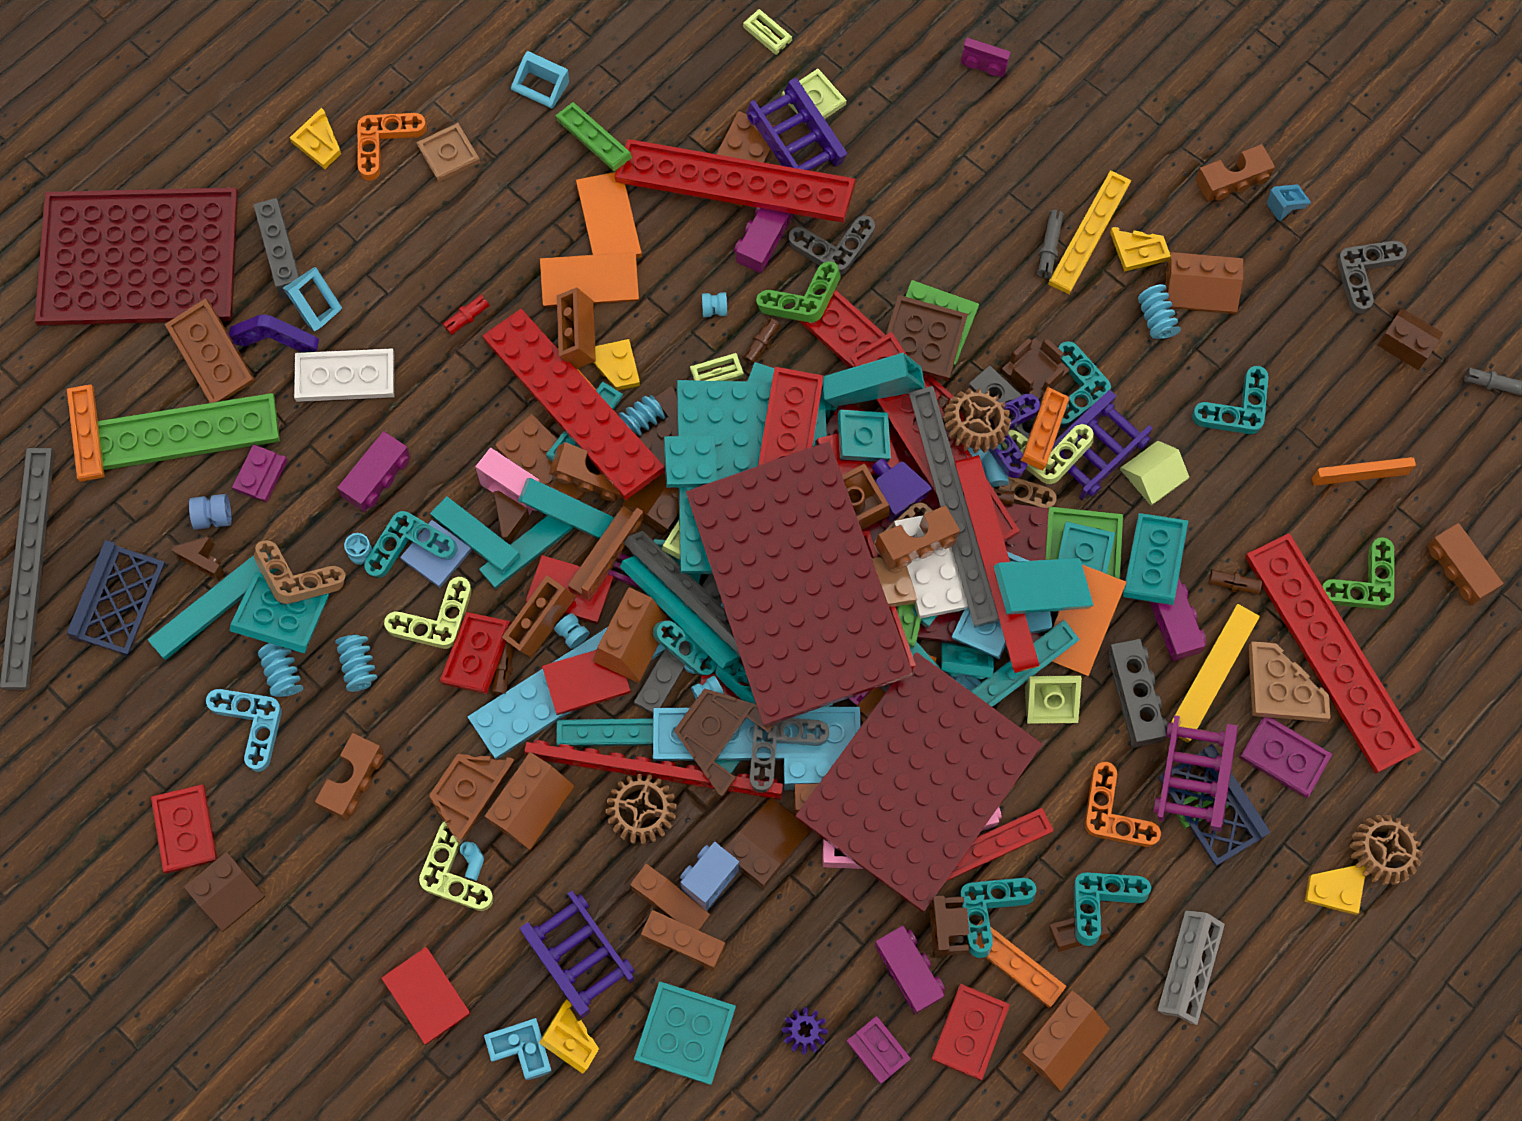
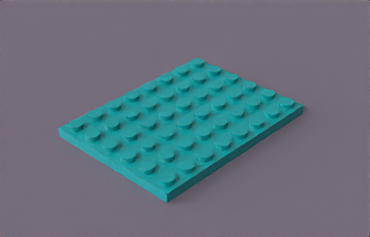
[677,380,826,574]

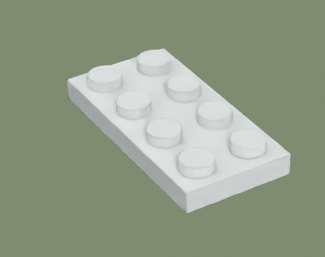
[294,349,394,402]
[893,516,968,619]

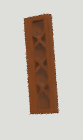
[568,506,644,601]

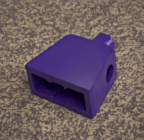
[871,458,932,522]

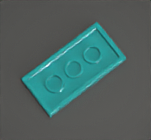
[1123,513,1188,605]
[993,558,1094,615]

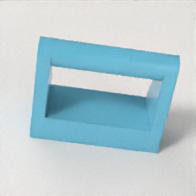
[511,51,570,109]
[283,267,342,331]

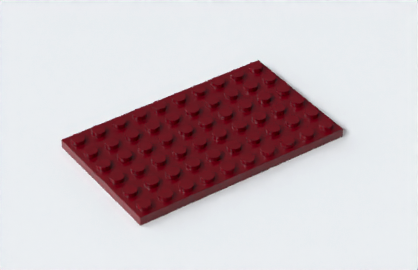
[686,441,913,727]

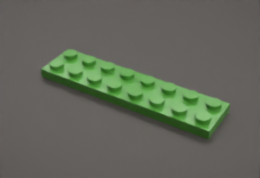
[98,393,280,470]

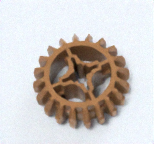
[943,388,1011,454]
[606,774,677,845]
[1349,815,1423,885]

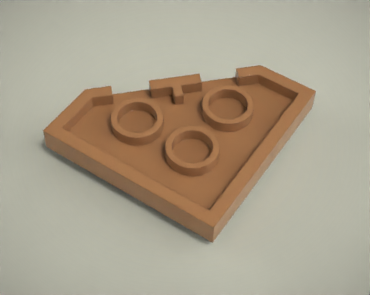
[1249,641,1330,722]

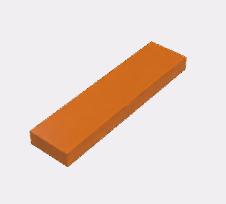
[67,384,105,482]
[1021,387,1070,471]
[1312,457,1416,486]
[965,919,1066,1008]

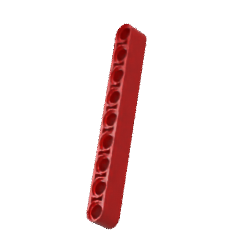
[955,455,1039,673]

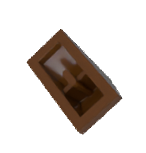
[494,491,530,545]

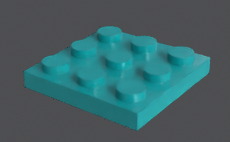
[230,571,329,654]
[634,981,736,1085]

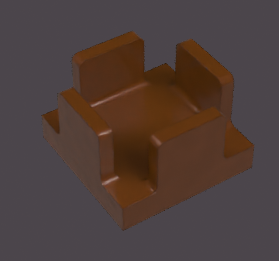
[1001,338,1070,401]
[929,896,969,958]

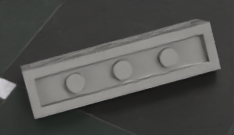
[1158,911,1225,1025]

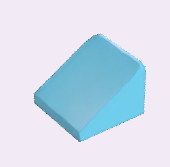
[1025,612,1052,633]

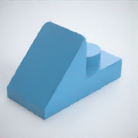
[1267,184,1311,221]

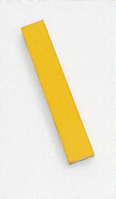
[1048,170,1131,295]
[1171,604,1260,743]

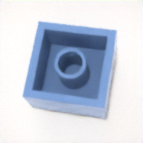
[680,841,739,911]

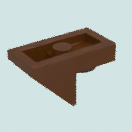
[172,537,225,581]

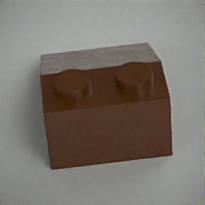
[725,798,812,890]

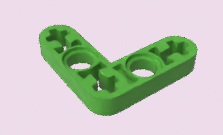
[756,262,841,322]
[1322,537,1394,609]

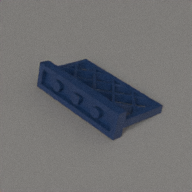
[67,540,165,656]
[1158,744,1271,867]

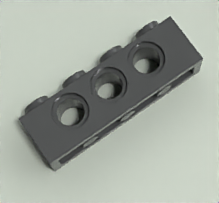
[253,198,304,300]
[967,365,1059,447]
[1107,639,1168,748]

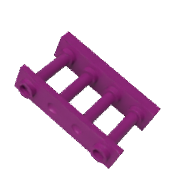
[1154,715,1238,832]

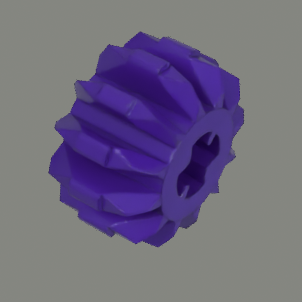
[782,1007,828,1055]

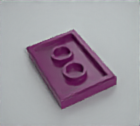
[1239,717,1333,799]

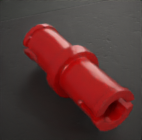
[442,294,490,336]

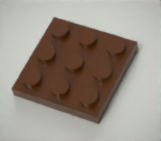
[886,295,968,382]

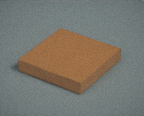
[416,123,480,183]

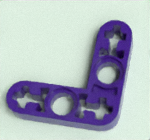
[229,315,319,353]
[989,394,1040,478]

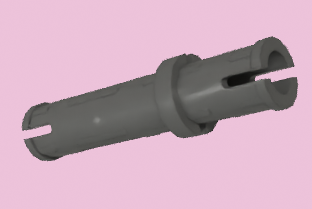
[1037,210,1064,278]
[1464,367,1522,396]

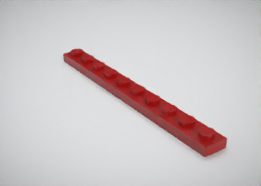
[525,740,783,800]

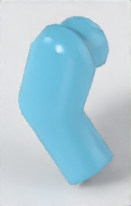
[460,841,484,881]

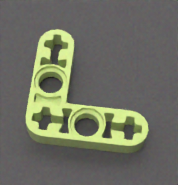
[1002,424,1094,484]
[384,577,472,649]
[419,822,493,911]

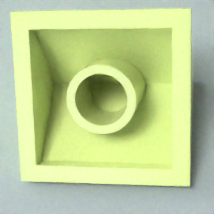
[1120,441,1189,506]
[1025,676,1082,724]

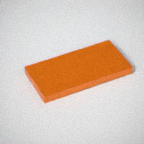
[576,172,642,258]
[540,252,639,307]
[1052,565,1126,676]

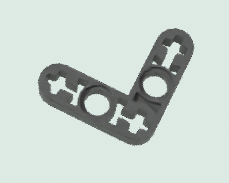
[788,216,875,275]
[1337,241,1407,314]
[750,718,829,793]

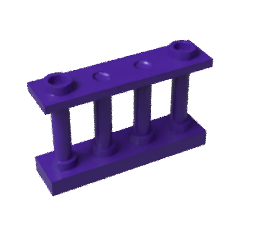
[746,77,847,170]
[1051,389,1153,501]
[519,891,635,1019]

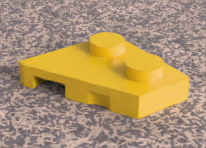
[290,108,341,169]
[1110,227,1170,272]
[593,339,640,391]
[1305,865,1366,915]
[539,999,599,1074]

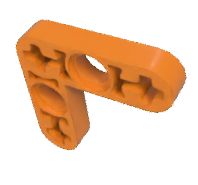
[357,113,427,181]
[1084,762,1161,847]

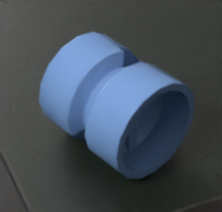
[189,494,232,530]

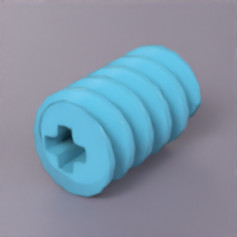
[1138,284,1181,339]
[618,395,666,436]
[335,635,377,692]
[258,643,303,697]

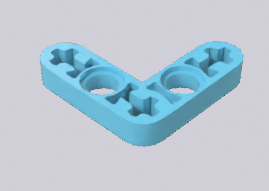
[206,689,282,772]

